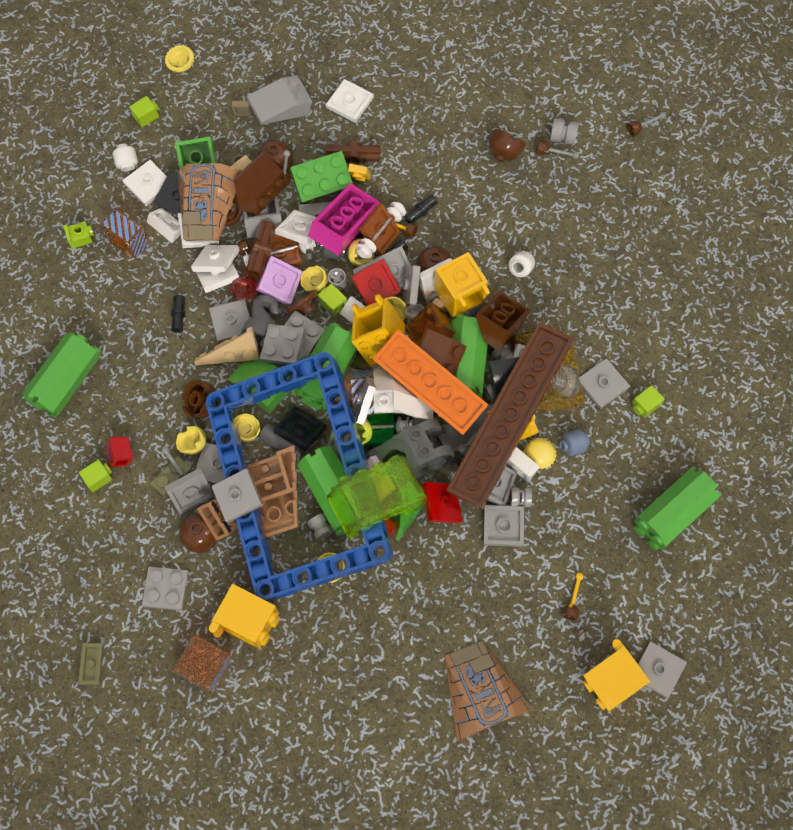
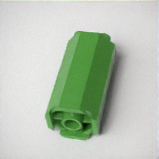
[450,314,488,399]
[291,323,359,410]
[21,332,101,418]
[297,445,371,537]
[634,467,721,551]

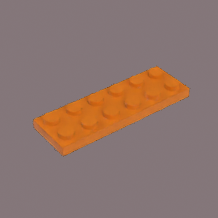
[373,330,488,435]

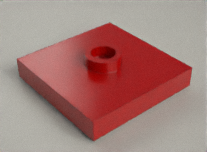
[351,259,401,306]
[422,482,463,524]

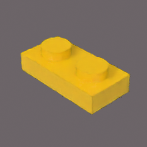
[348,164,371,182]

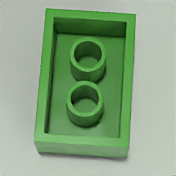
[289,151,353,204]

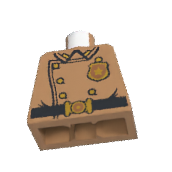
[197,499,237,541]

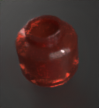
[231,276,258,300]

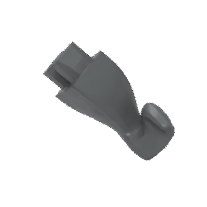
[240,295,285,351]

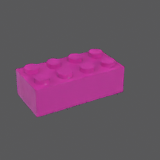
[308,183,381,256]

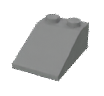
[247,75,312,125]
[243,196,282,238]
[271,311,325,368]

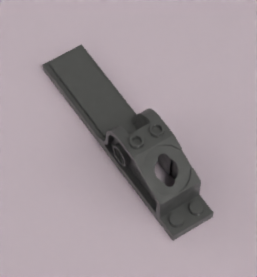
[367,403,541,490]

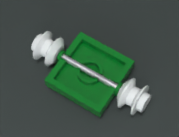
[363,412,414,447]

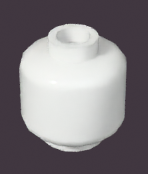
[112,144,138,172]
[509,251,535,277]

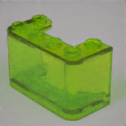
[326,455,427,540]

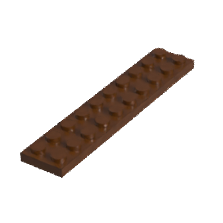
[447,322,574,509]

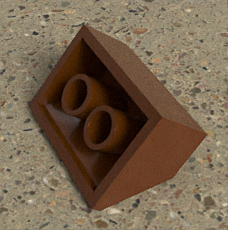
[234,152,286,215]
[475,290,531,351]
[418,328,467,375]

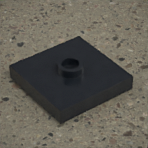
[153,171,181,216]
[273,406,327,452]

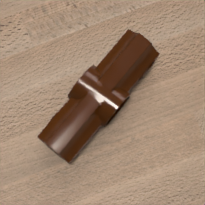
[326,141,381,164]
[245,221,276,278]

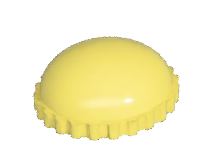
[165,45,194,72]
[523,438,556,469]

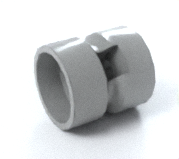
[550,118,579,145]

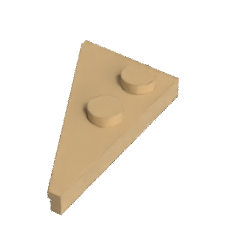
[194,327,260,366]

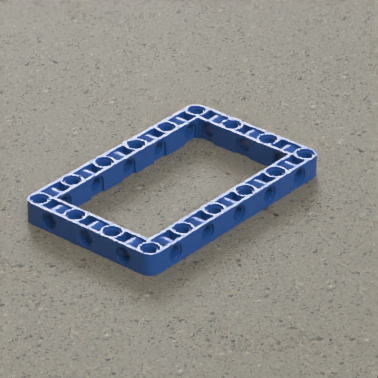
[206,352,393,601]

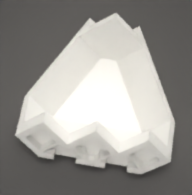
[374,369,434,426]

